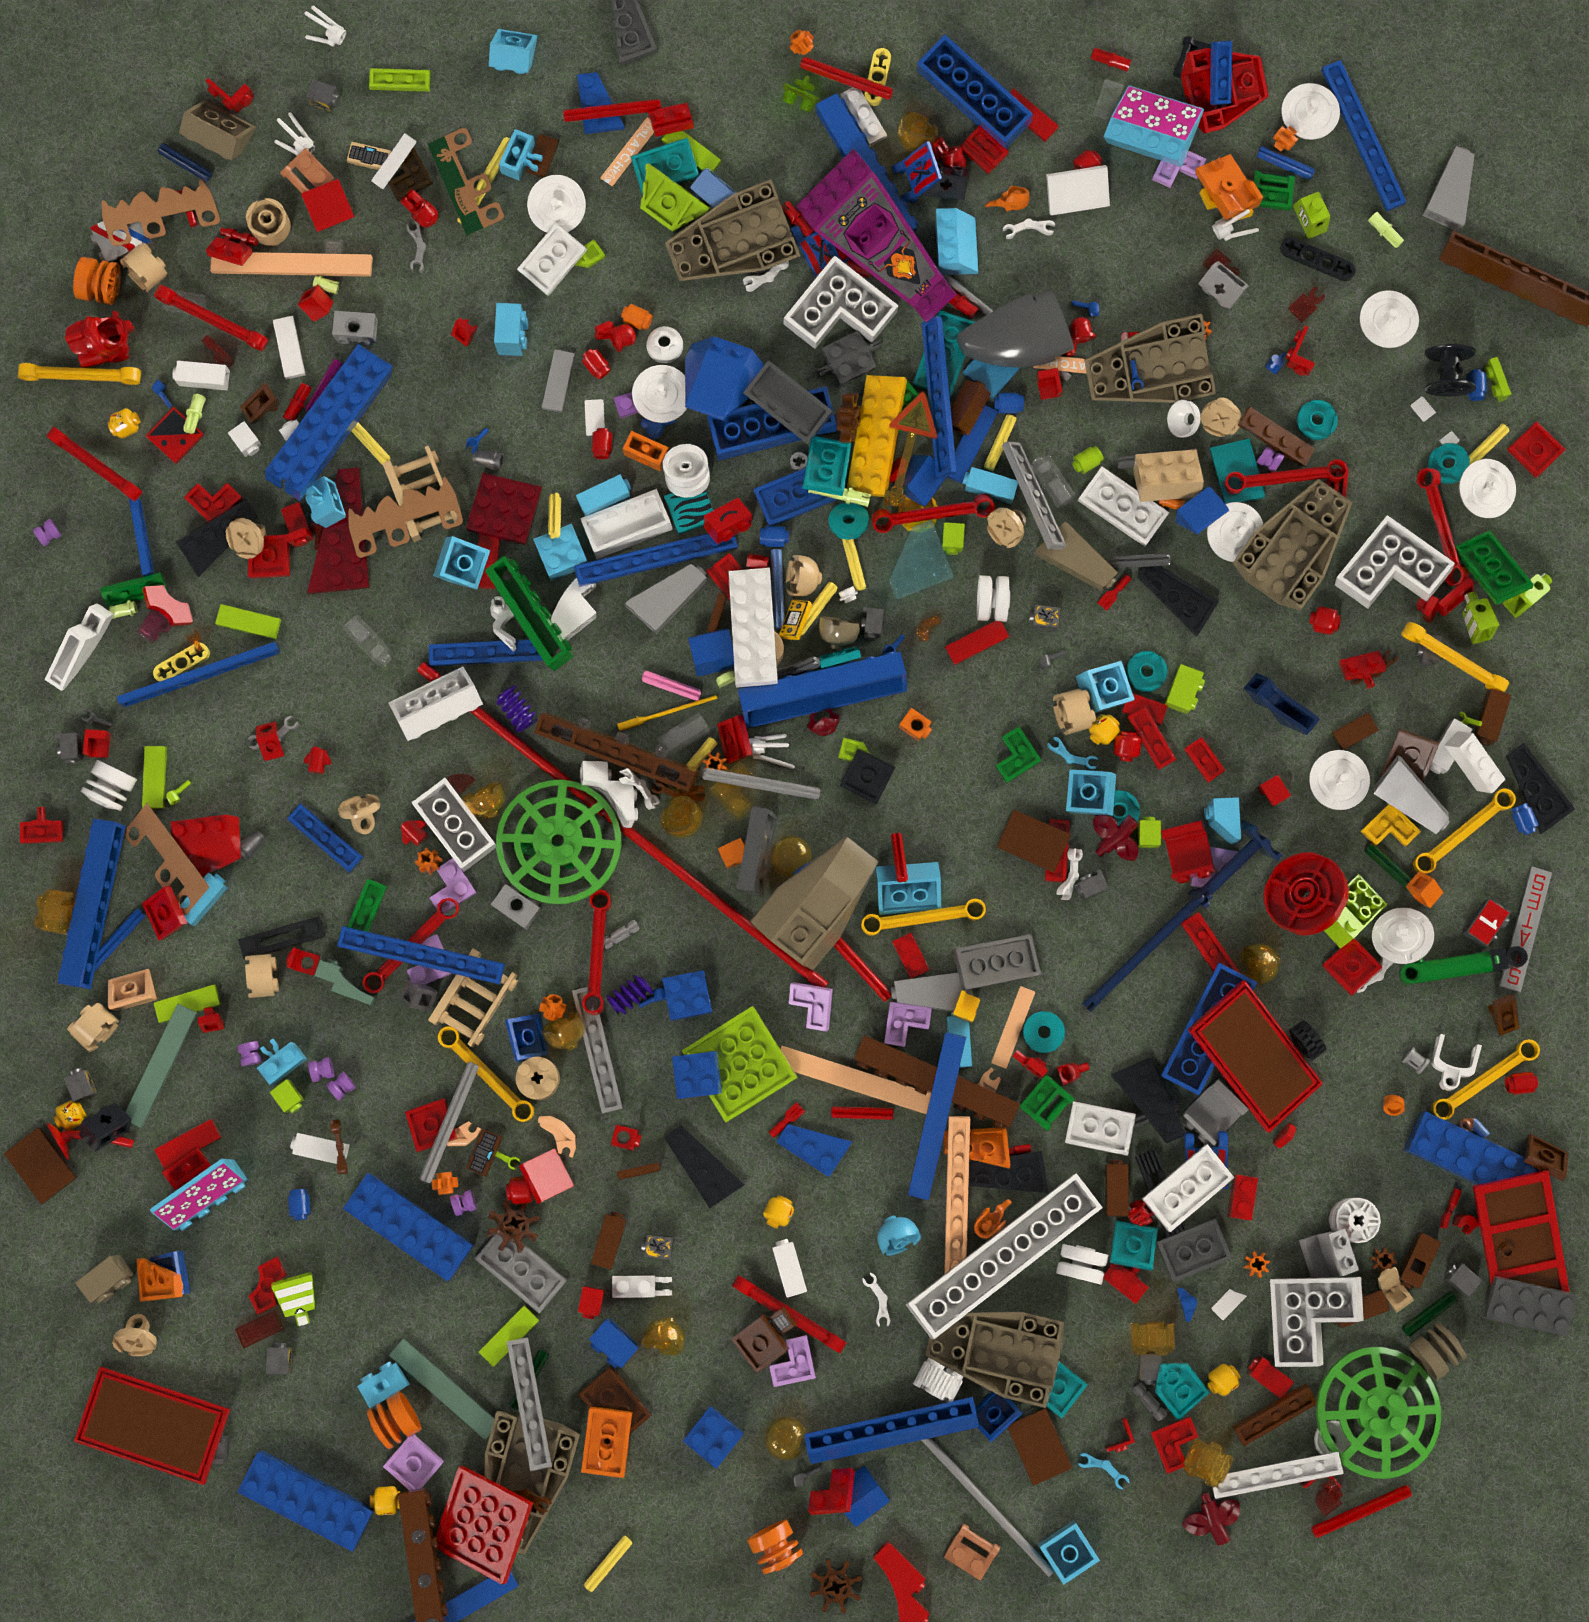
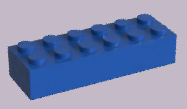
[917,34,1033,149]
[707,386,837,461]
[1161,963,1257,1096]
[1403,1111,1541,1185]
[343,1173,475,1281]
[237,1450,375,1552]

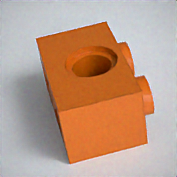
[623,431,669,472]

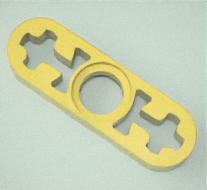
[865,48,891,106]
[153,643,210,682]

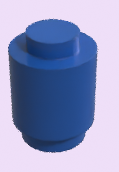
[1466,369,1487,401]
[994,393,1024,414]
[760,526,789,547]
[1512,803,1539,835]
[288,1189,311,1221]

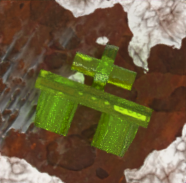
[782,76,820,113]

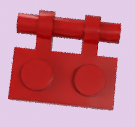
[206,228,259,266]

